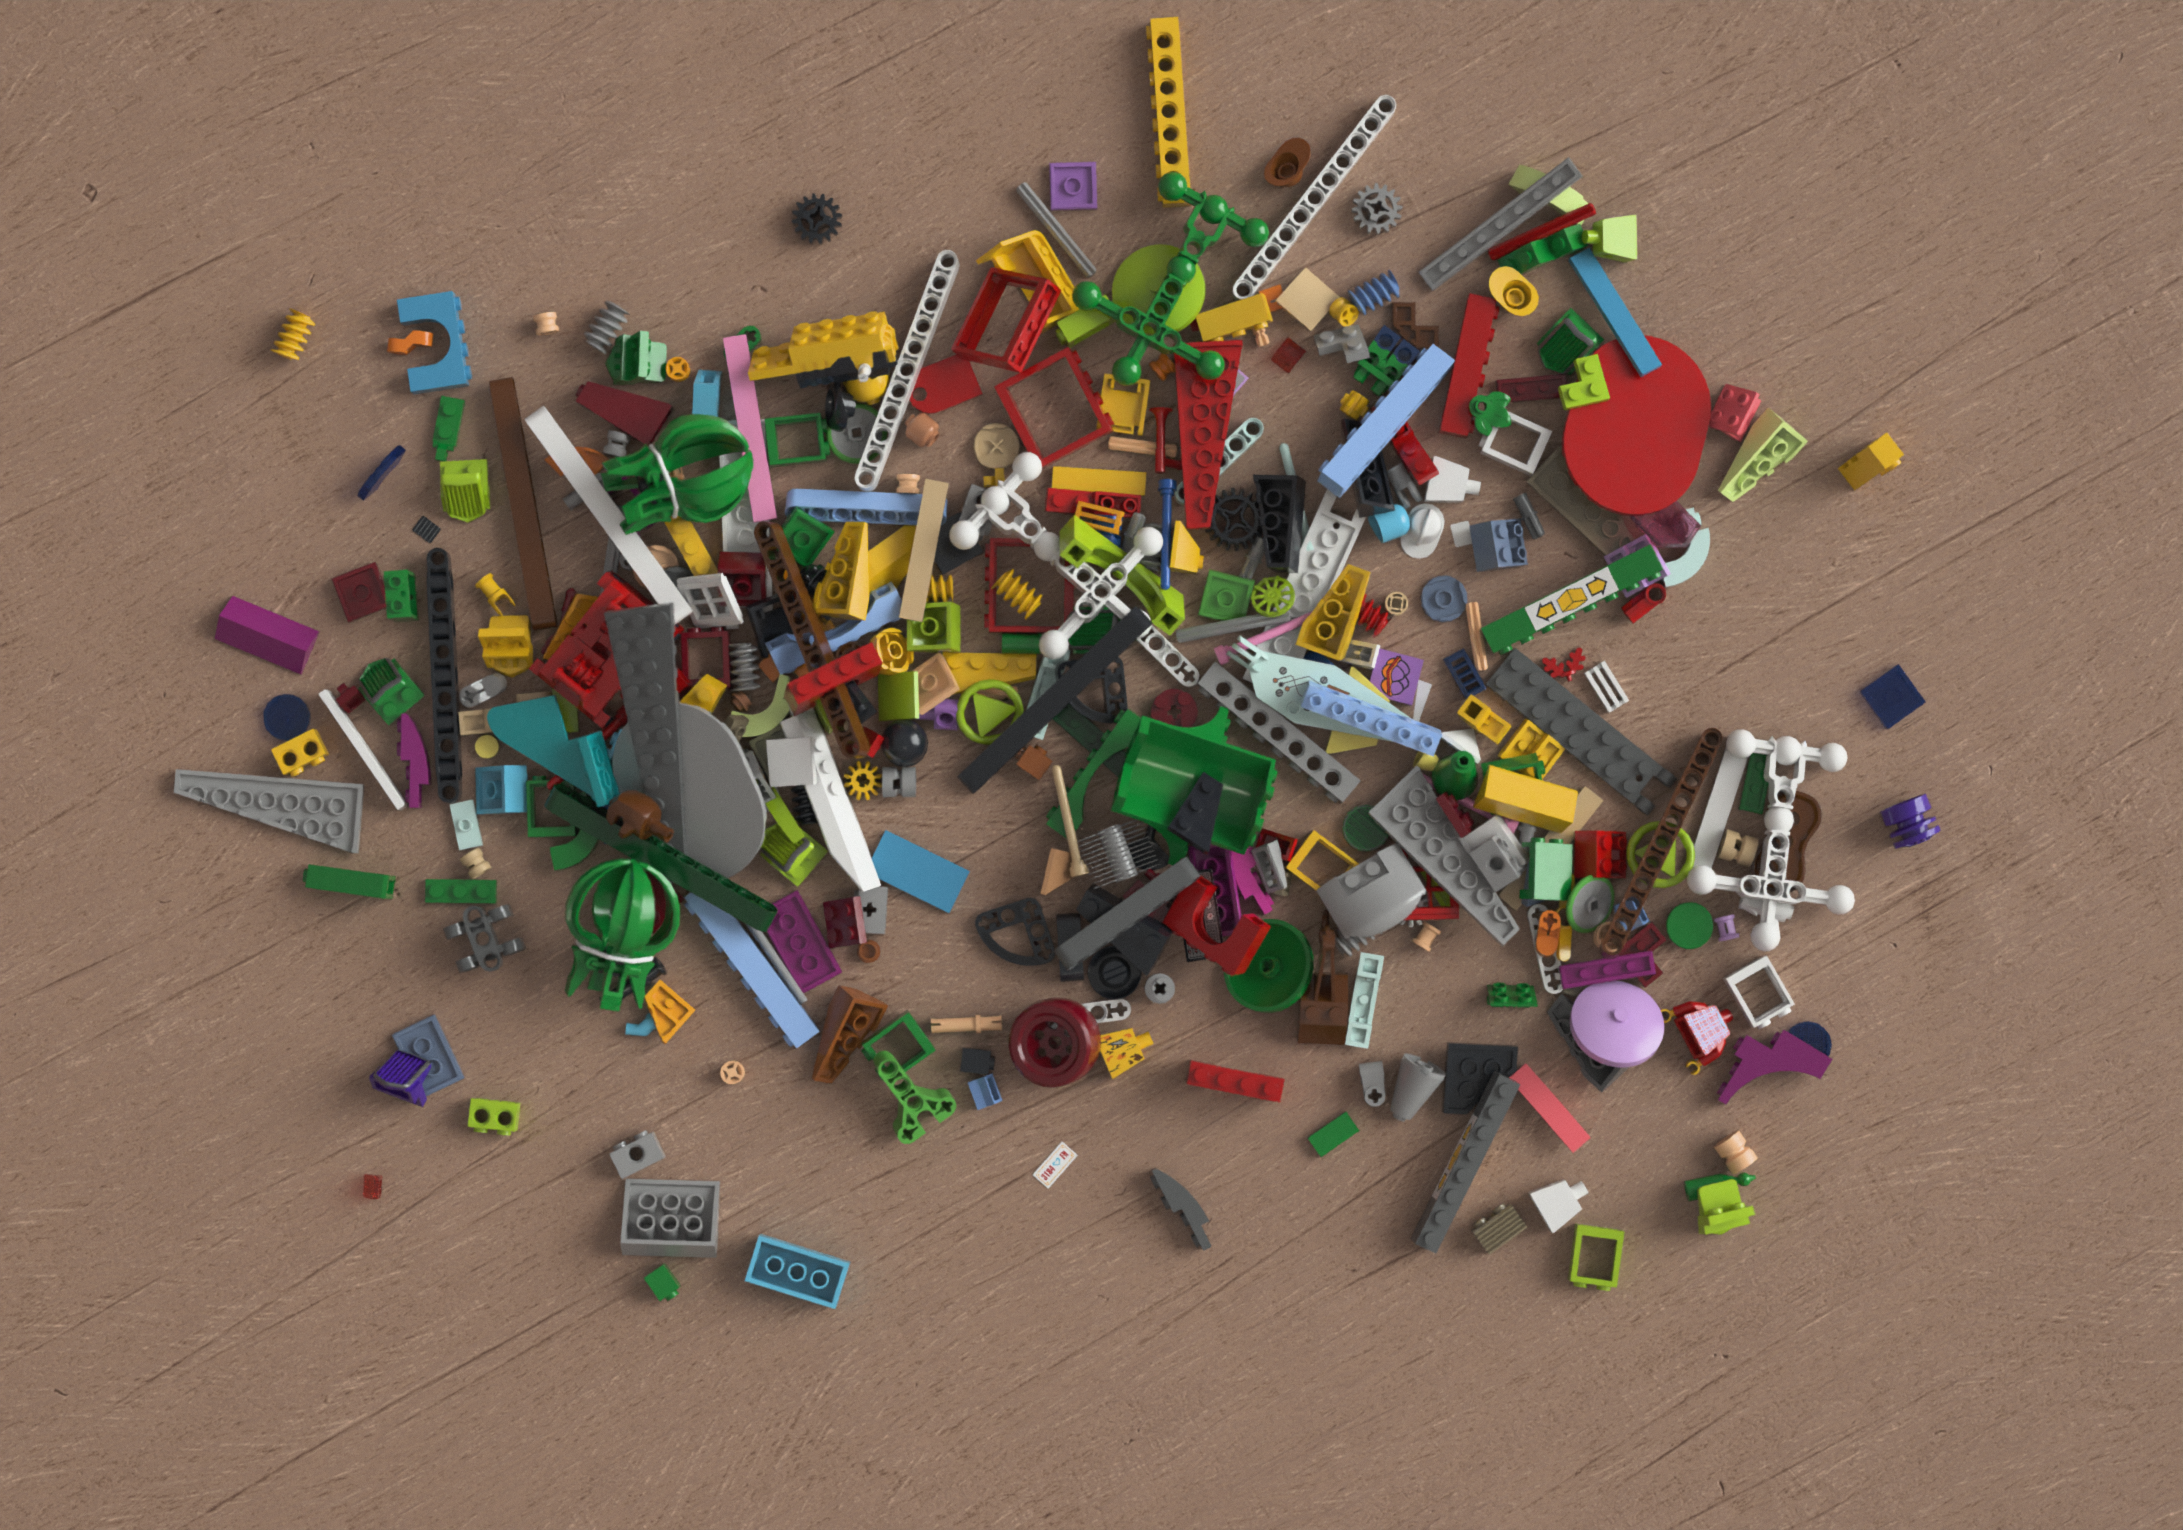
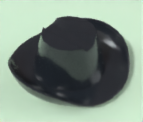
[825,382,856,432]
[1088,946,1142,1000]

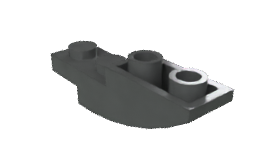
[1150,1168,1212,1251]

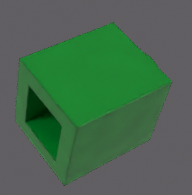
[644,1263,681,1302]

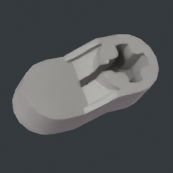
[459,673,507,707]

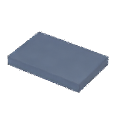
[392,1014,465,1096]

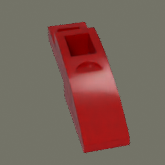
[1370,407,1439,486]
[1045,488,1141,518]

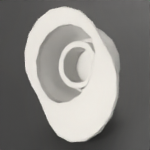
[1400,503,1444,559]

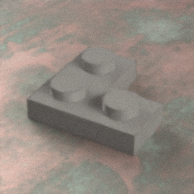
[1313,324,1370,363]

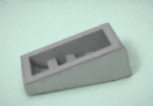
[1251,840,1287,894]

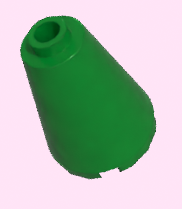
[1431,751,1478,800]

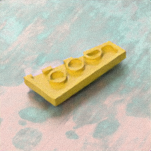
[943,652,1036,698]

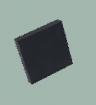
[934,512,983,575]

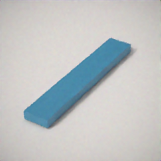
[1568,248,1662,377]

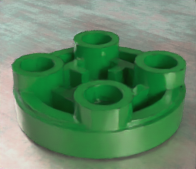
[1665,902,1713,949]

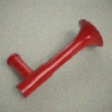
[1149,407,1182,474]

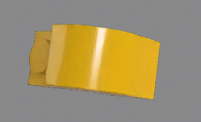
[1457,694,1512,745]

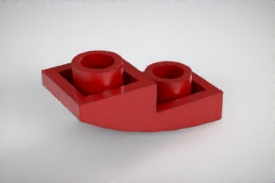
[853,726,885,758]

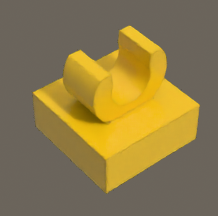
[983,468,1005,487]

